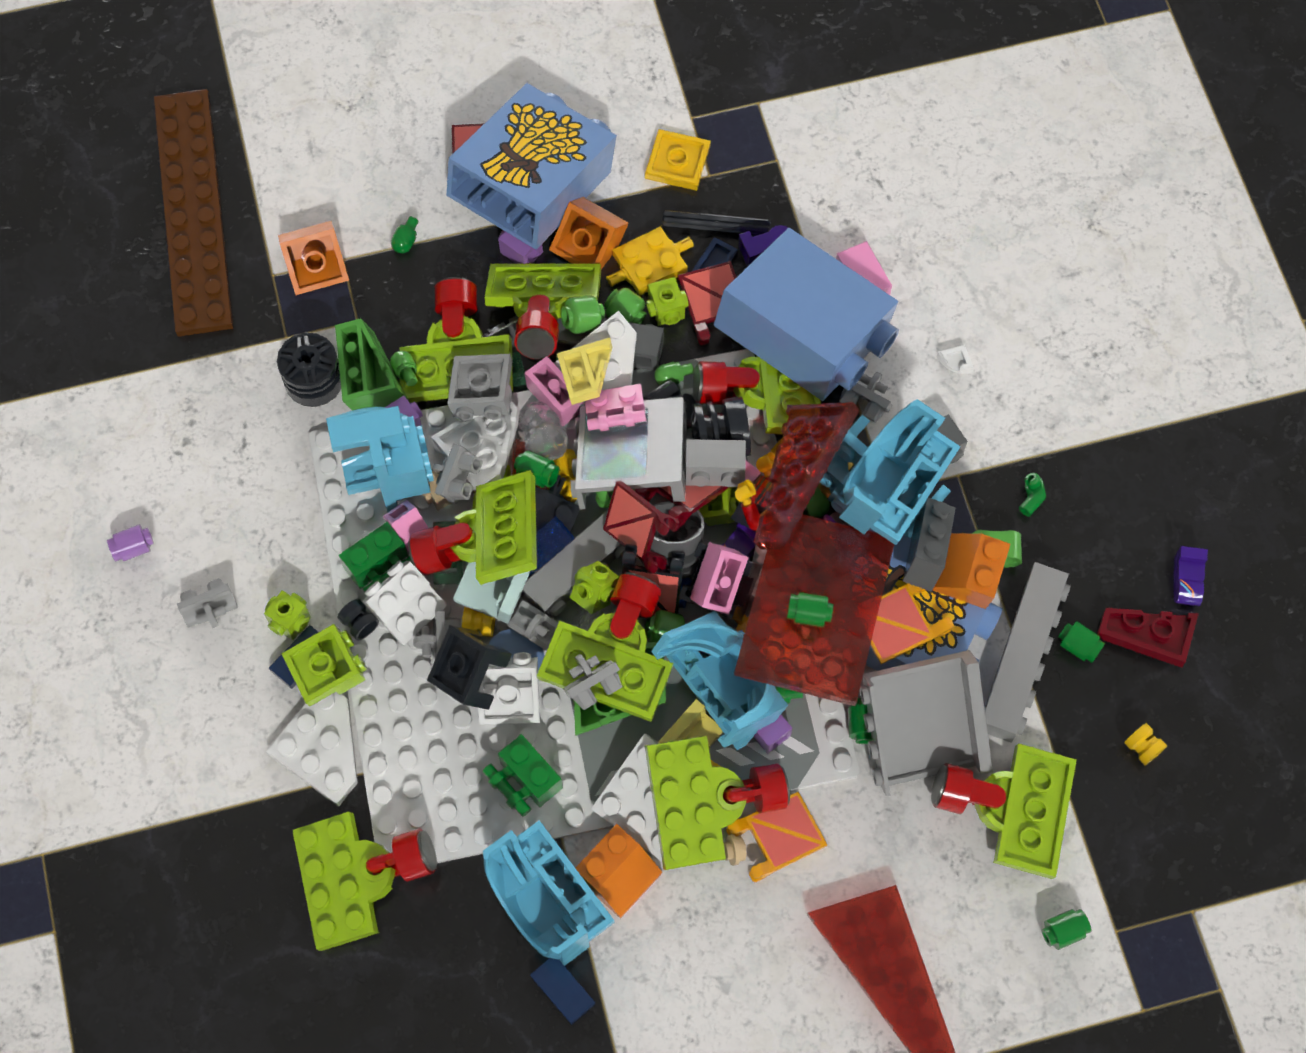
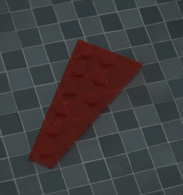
[754,402,859,550]
[807,885,956,1053]

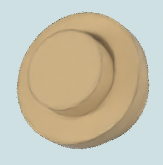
[723,834,746,866]

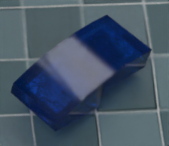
[527,516,575,579]

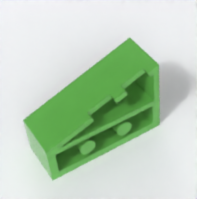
[335,318,409,410]

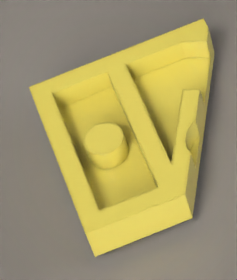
[557,338,613,405]

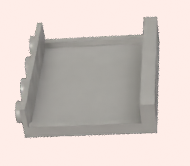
[859,650,993,796]

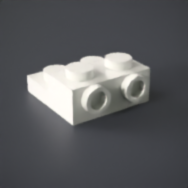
[362,561,447,646]
[478,652,540,725]

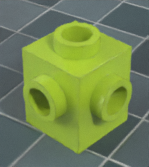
[646,277,689,326]
[570,561,619,614]
[264,590,311,641]

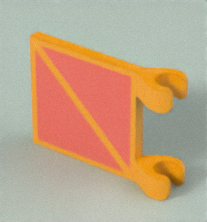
[852,583,954,665]
[726,792,827,882]

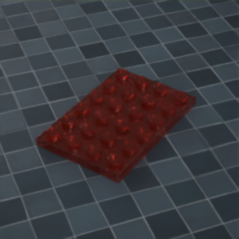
[734,508,894,706]

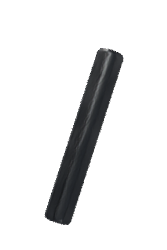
[662,210,771,235]

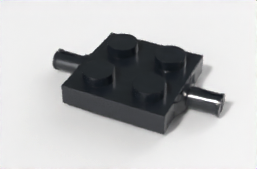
[535,475,580,559]

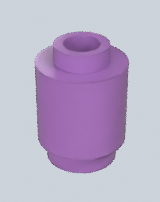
[107,524,154,562]

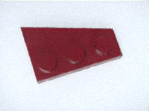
[1097,608,1199,668]

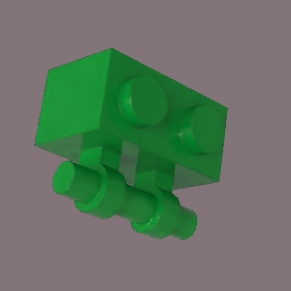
[339,522,413,596]
[482,734,563,817]

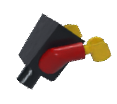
[730,452,805,538]

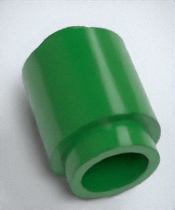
[514,450,560,488]
[787,592,834,627]
[1058,621,1105,663]
[848,698,872,744]
[1042,909,1092,950]

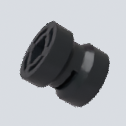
[337,598,379,641]

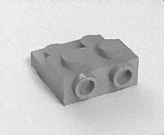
[447,354,512,421]

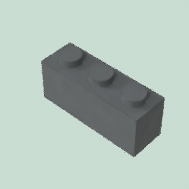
[903,498,956,592]

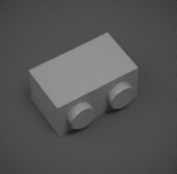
[686,439,746,487]

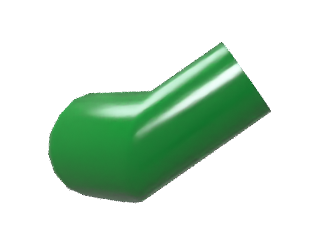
[1019,473,1046,517]

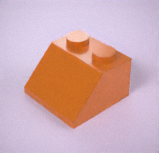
[549,197,629,270]
[278,221,349,295]
[933,533,1010,609]
[575,824,662,919]

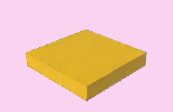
[645,129,711,191]

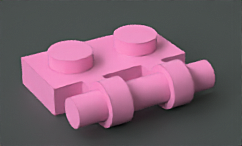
[585,384,646,432]

